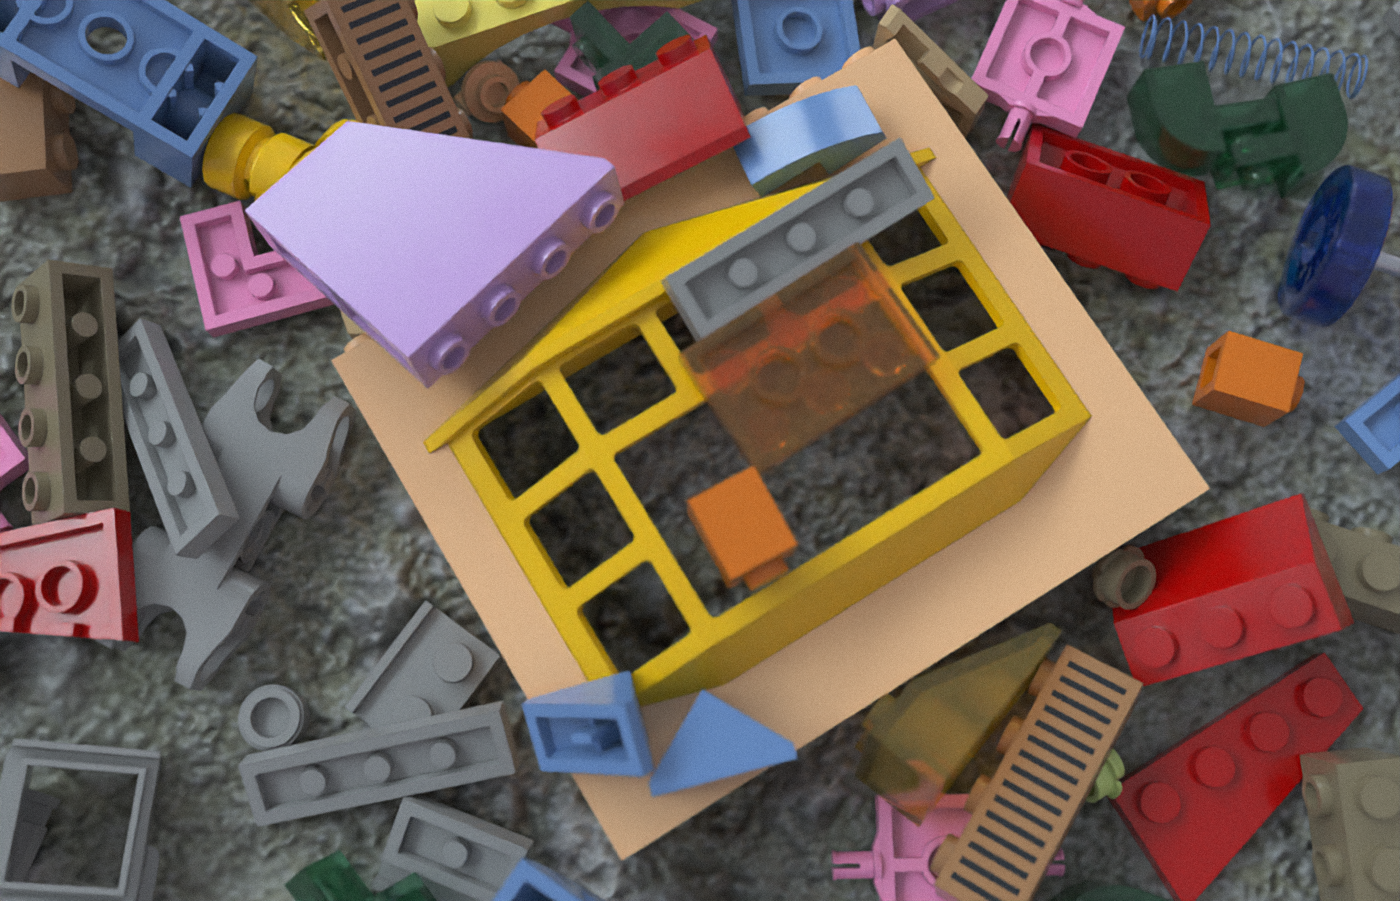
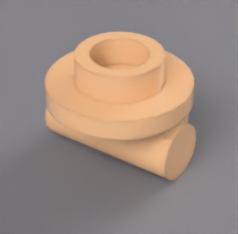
[453,60,520,123]

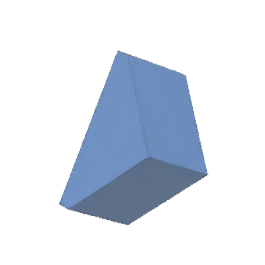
[521,670,654,777]
[649,689,798,797]

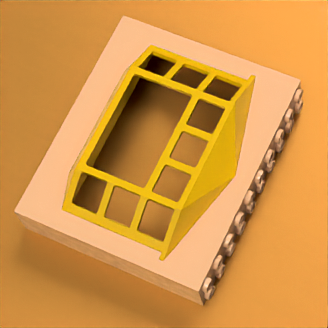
[331,39,1210,861]

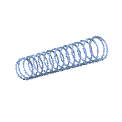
[1139,14,1368,99]

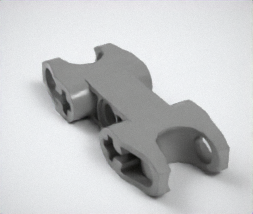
[95,359,357,691]

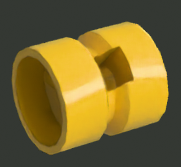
[202,113,315,201]

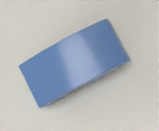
[733,85,887,197]

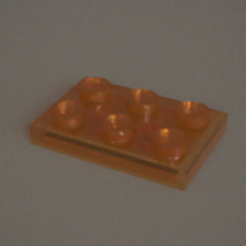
[679,241,940,477]

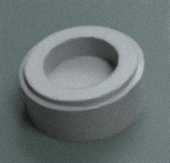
[238,685,310,751]

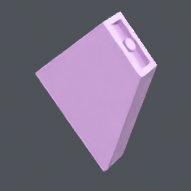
[245,121,624,389]

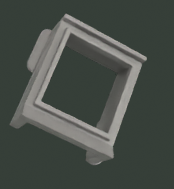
[0,738,163,901]

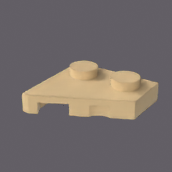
[873,4,989,139]

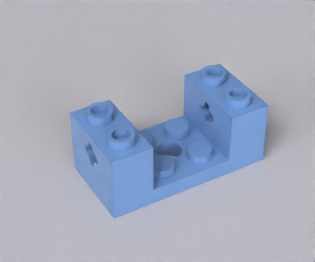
[0,0,258,188]

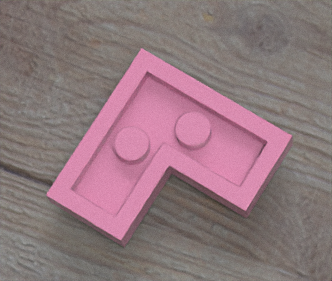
[180,200,334,337]

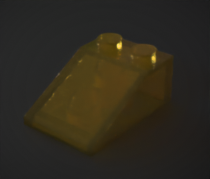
[854,623,1062,827]

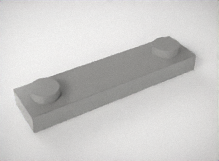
[660,138,935,342]
[118,318,240,559]
[238,701,520,827]

